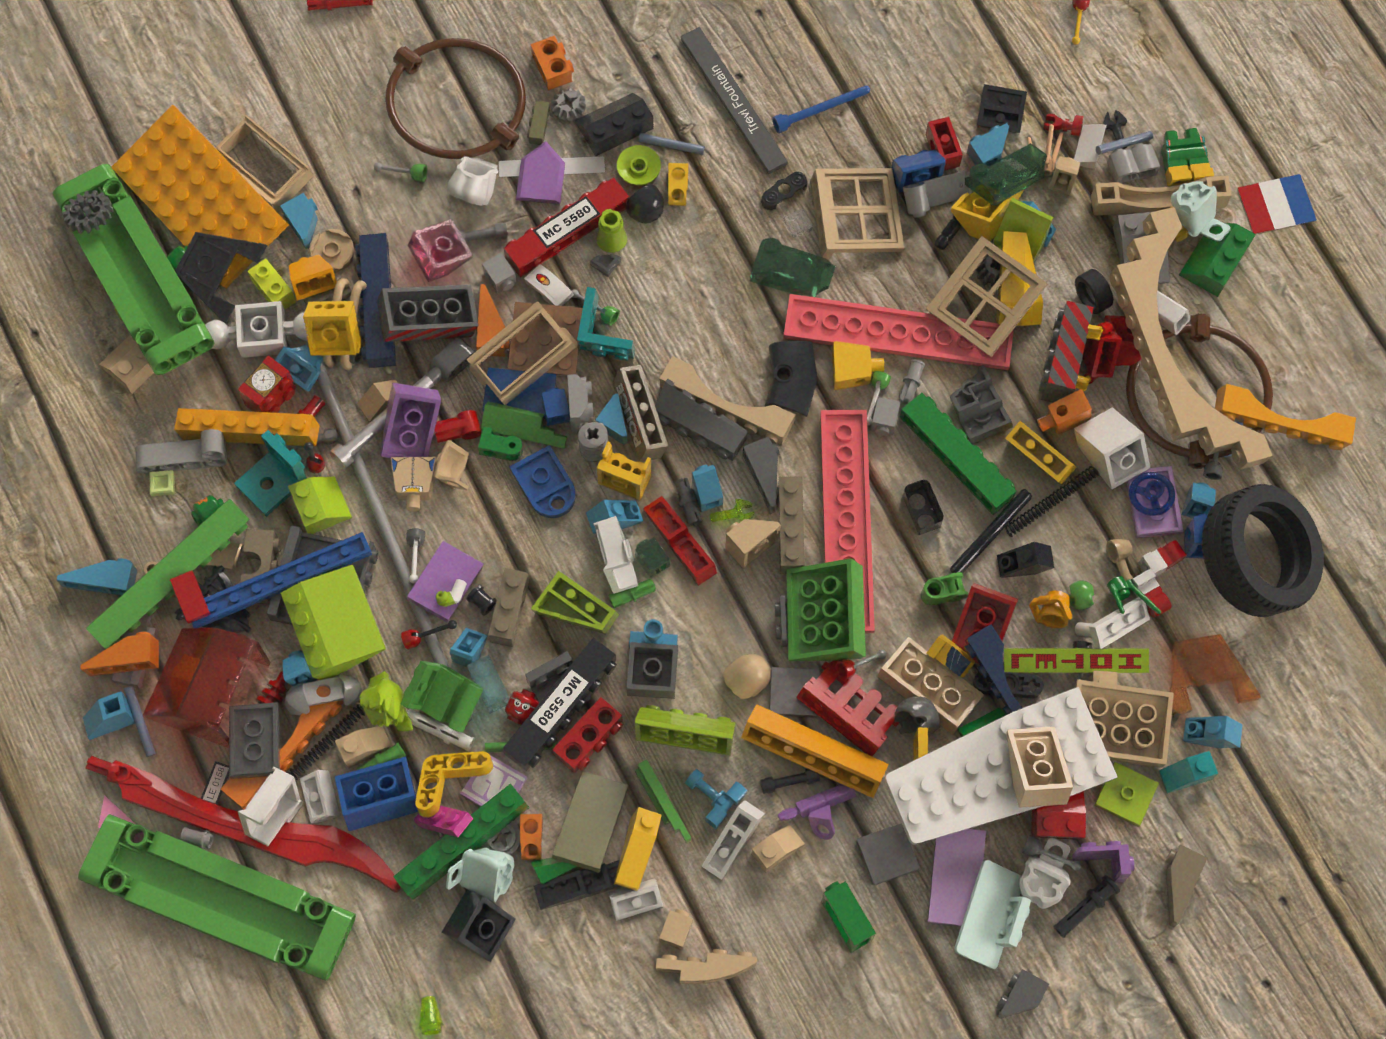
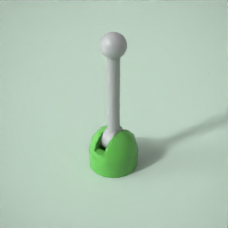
[374,162,428,182]
[572,289,620,326]

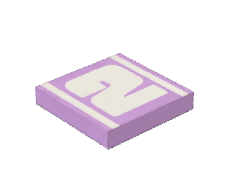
[460,755,527,807]

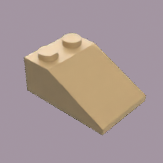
[1006,727,1073,808]

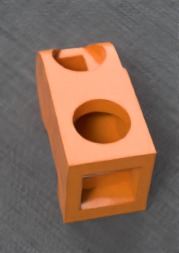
[520,814,543,860]

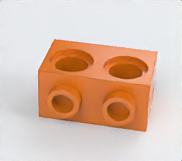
[530,35,574,91]

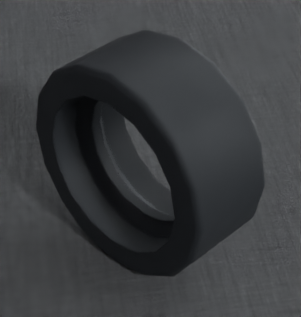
[1075,269,1114,314]

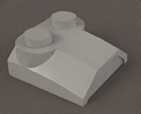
[567,374,594,435]

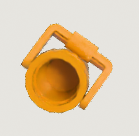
[1029,590,1072,628]

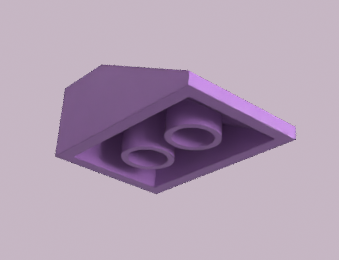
[381,383,441,458]

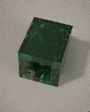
[635,537,670,579]

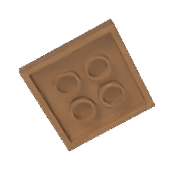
[508,302,583,376]

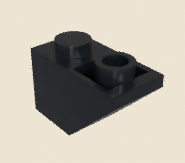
[997,542,1054,578]

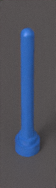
[772,86,870,133]

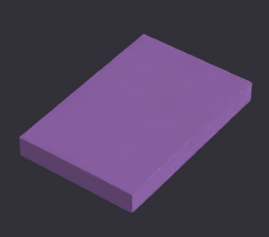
[407,541,484,623]

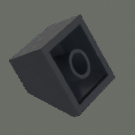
[442,889,516,962]

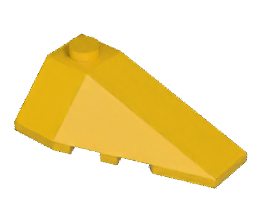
[951,166,1033,242]
[996,231,1043,326]

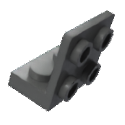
[525,651,591,703]

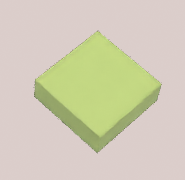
[149,470,175,496]

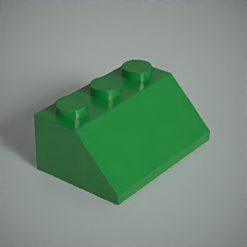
[1179,223,1256,297]

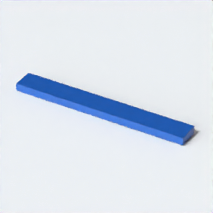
[192,532,373,629]

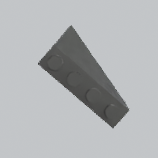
[655,379,747,461]

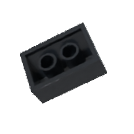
[575,93,654,157]

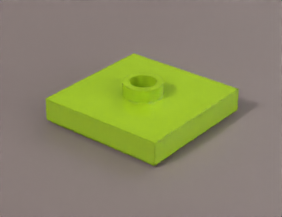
[1094,762,1159,827]

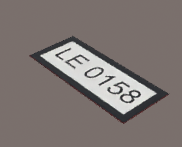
[201,761,230,805]

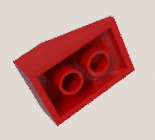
[952,583,1018,664]
[1031,791,1086,839]

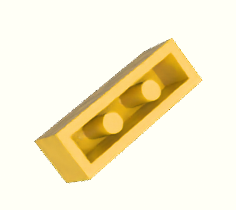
[1005,421,1077,485]

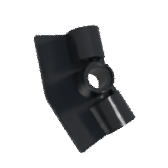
[765,341,817,417]

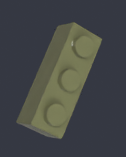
[527,101,550,145]

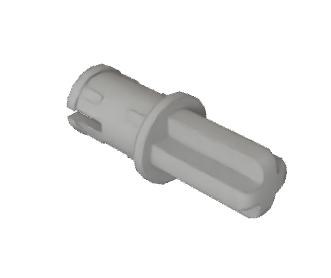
[899,359,925,404]

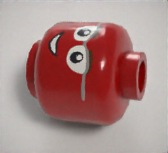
[505,688,539,725]

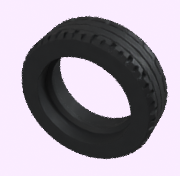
[1202,484,1324,617]

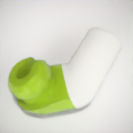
[435,579,467,607]

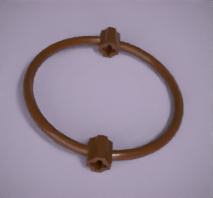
[385,38,526,159]
[1126,313,1273,469]

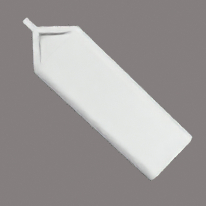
[1157,290,1190,335]

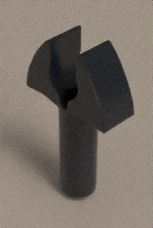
[1103,110,1127,150]

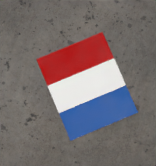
[1238,174,1317,234]

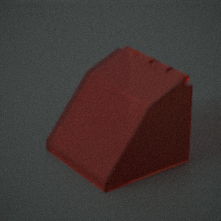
[143,628,271,748]

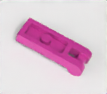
[413,800,473,837]

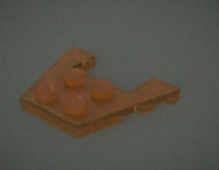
[1170,634,1261,715]

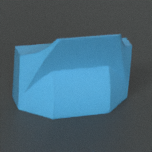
[275,345,323,391]

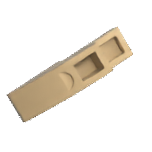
[656,949,757,984]

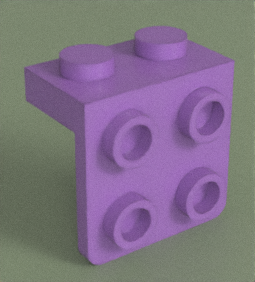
[1072,841,1134,883]

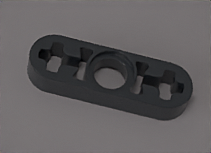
[973,672,1044,699]

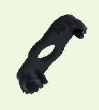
[761,172,807,210]

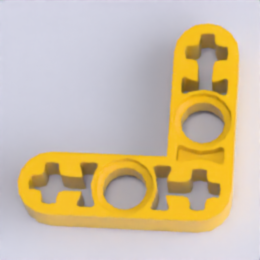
[415,751,494,817]

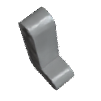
[135,429,227,474]

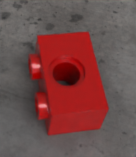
[925,117,963,171]

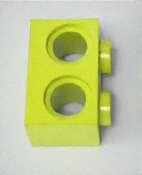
[248,258,296,310]

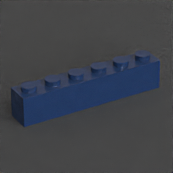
[356,233,396,368]

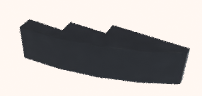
[533,860,621,910]

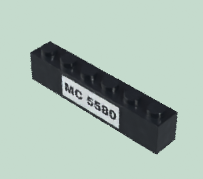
[502,637,617,771]

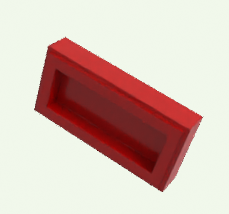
[170,570,211,624]

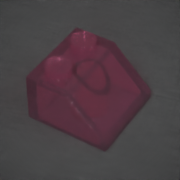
[407,219,473,282]

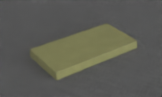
[552,771,629,873]

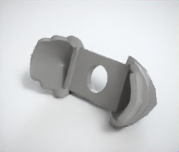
[284,675,361,715]

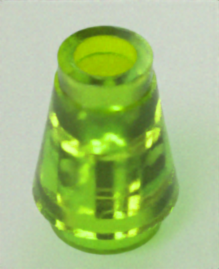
[419,996,444,1036]

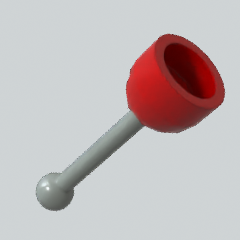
[835,650,887,680]

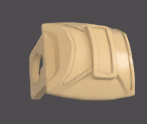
[433,440,469,490]

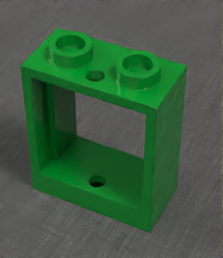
[821,881,876,953]

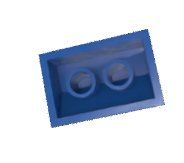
[335,757,418,831]

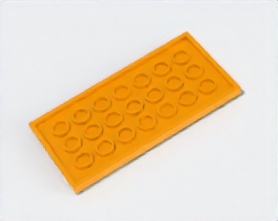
[112,104,289,288]

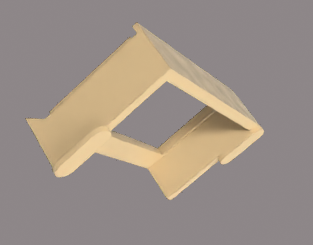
[215,115,313,215]
[467,301,578,405]

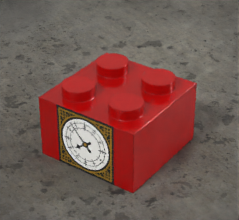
[238,355,296,413]

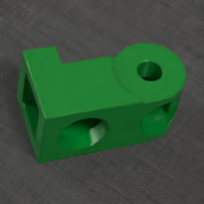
[478,426,523,461]

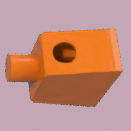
[1037,389,1092,434]

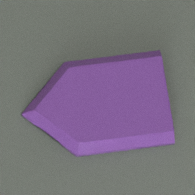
[516,141,565,204]

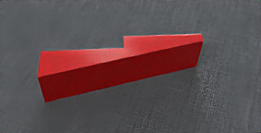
[643,496,717,586]

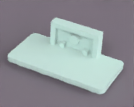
[954,860,1031,969]

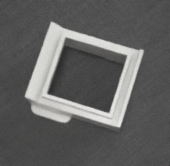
[594,516,639,594]
[238,767,303,846]

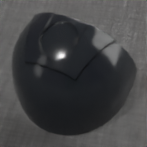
[626,185,664,224]

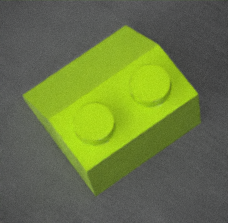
[288,476,352,534]

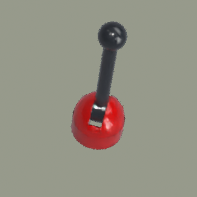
[304,442,325,473]
[401,620,457,650]

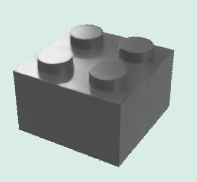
[627,642,678,699]

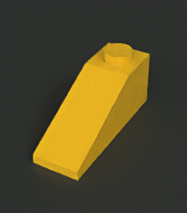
[614,807,662,891]

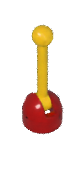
[1072,0,1090,45]

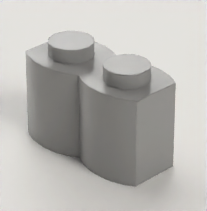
[1107,143,1160,184]

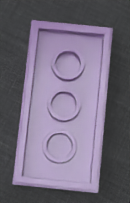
[927,829,986,927]

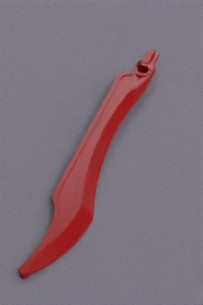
[85,756,401,893]

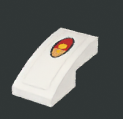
[524,264,574,306]

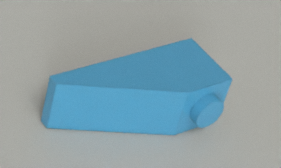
[56,558,138,596]

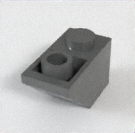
[996,969,1049,1019]

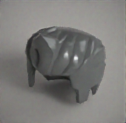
[894,696,940,736]

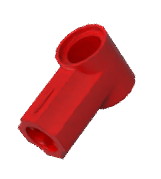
[434,410,481,443]

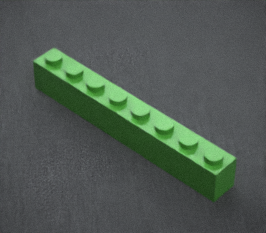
[86,499,250,649]

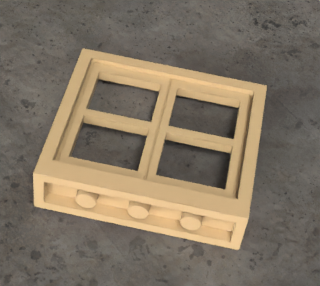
[810,168,904,259]
[926,236,1048,357]

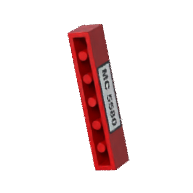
[504,177,629,278]

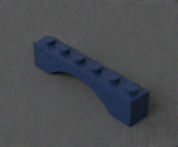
[964,624,1023,715]

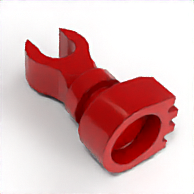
[1044,114,1084,137]

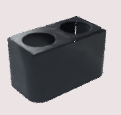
[902,480,944,535]

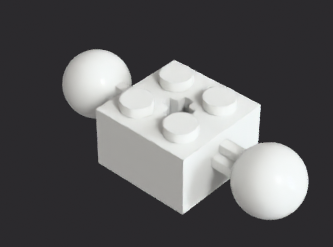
[205,301,308,358]

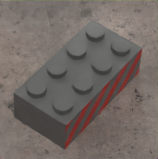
[377,284,479,342]
[1039,301,1094,403]

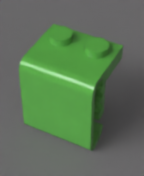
[400,661,483,733]

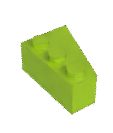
[531,571,619,634]

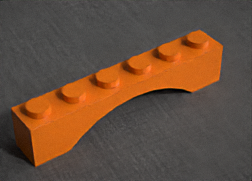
[221,679,343,810]

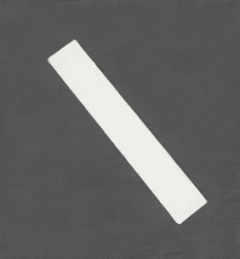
[499,156,605,177]

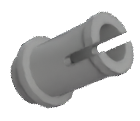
[180,827,214,849]

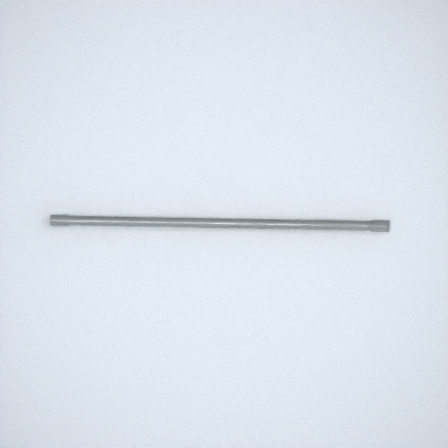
[317,355,472,722]

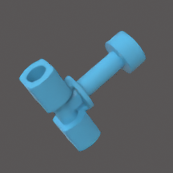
[629,619,678,648]
[685,769,748,829]

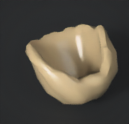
[723,654,770,699]

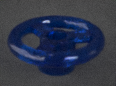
[1129,472,1175,516]

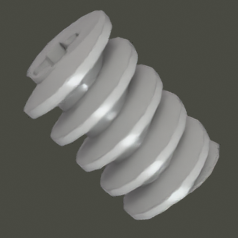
[578,422,608,462]

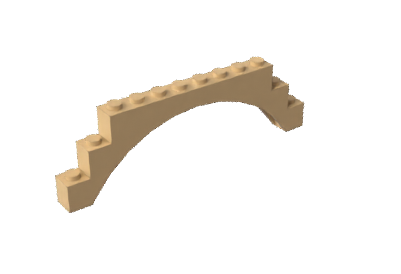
[1109,207,1272,470]

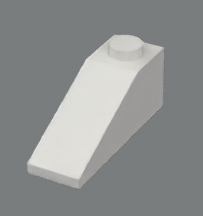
[702,800,765,880]

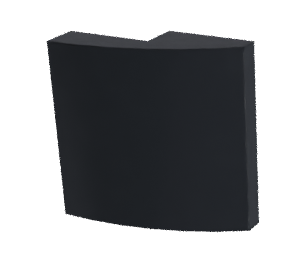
[976,84,1027,133]

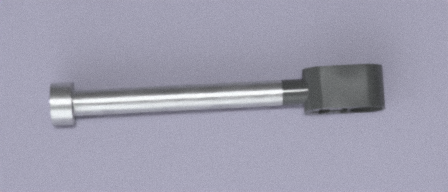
[329,337,476,469]

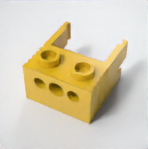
[303,301,362,356]
[597,441,651,501]

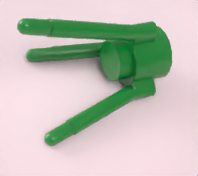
[1107,576,1161,632]

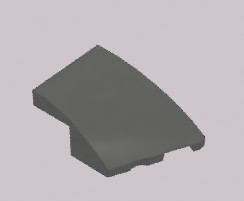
[950,365,1013,444]

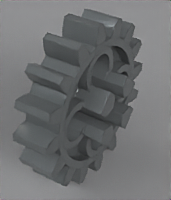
[62,190,113,234]

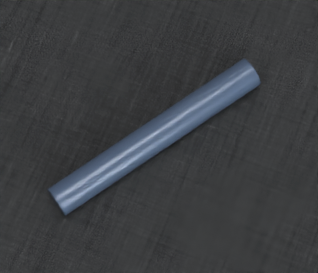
[1095,131,1153,155]
[639,133,705,155]
[124,686,156,757]

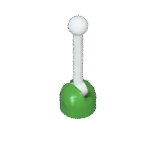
[867,371,891,426]

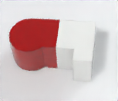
[1138,540,1187,576]
[1132,568,1172,618]

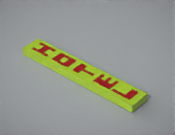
[1004,648,1149,673]

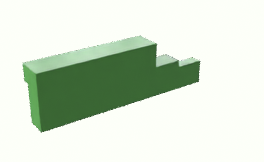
[481,401,567,448]
[635,759,691,843]

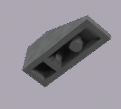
[742,436,780,515]

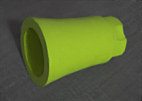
[596,209,627,253]

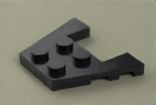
[175,232,268,324]

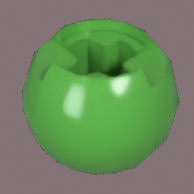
[1069,580,1094,610]

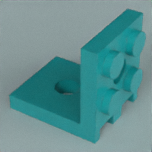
[577,287,635,361]
[234,430,307,517]

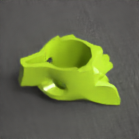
[359,671,413,731]

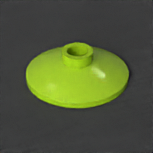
[617,145,661,186]

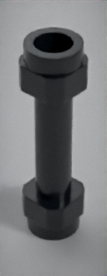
[760,769,820,794]

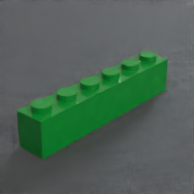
[900,392,1016,515]
[393,783,530,900]

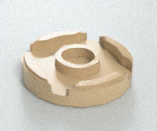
[309,229,355,272]

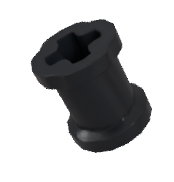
[466,584,497,616]

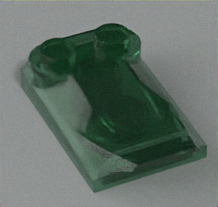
[965,143,1047,206]
[750,238,836,297]

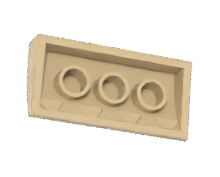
[877,637,984,735]

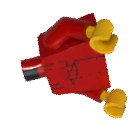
[1075,322,1122,391]

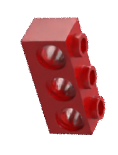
[552,697,623,774]

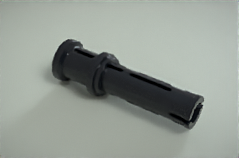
[1053,875,1120,938]

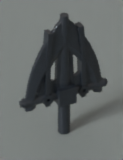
[175,565,251,636]

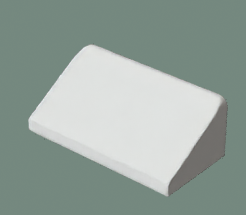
[1074,124,1106,169]
[300,770,340,824]
[608,879,663,921]

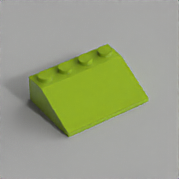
[281,565,386,680]
[635,705,736,756]

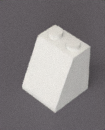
[1074,408,1151,489]

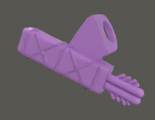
[778,784,856,840]

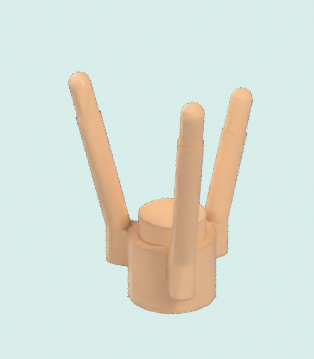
[1027,124,1063,176]

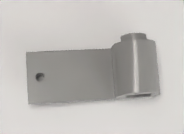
[903,170,969,217]

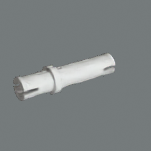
[407,709,475,752]

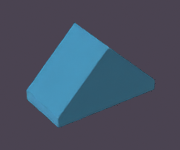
[596,394,628,445]
[449,628,488,670]

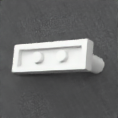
[1075,597,1150,649]

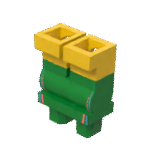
[1161,128,1214,187]

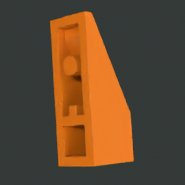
[476,284,510,357]
[80,632,159,676]

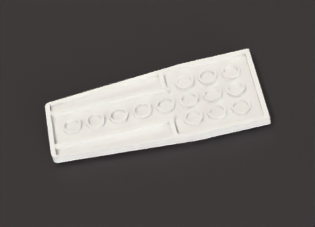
[884,687,1117,845]

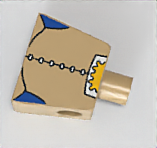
[391,457,437,512]

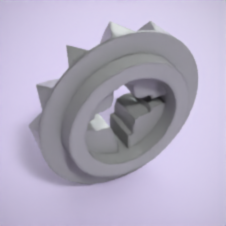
[551,87,586,121]
[483,821,520,855]

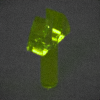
[710,499,754,522]

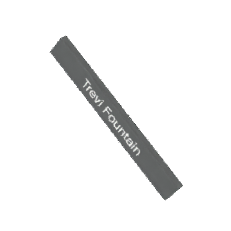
[681,27,788,175]

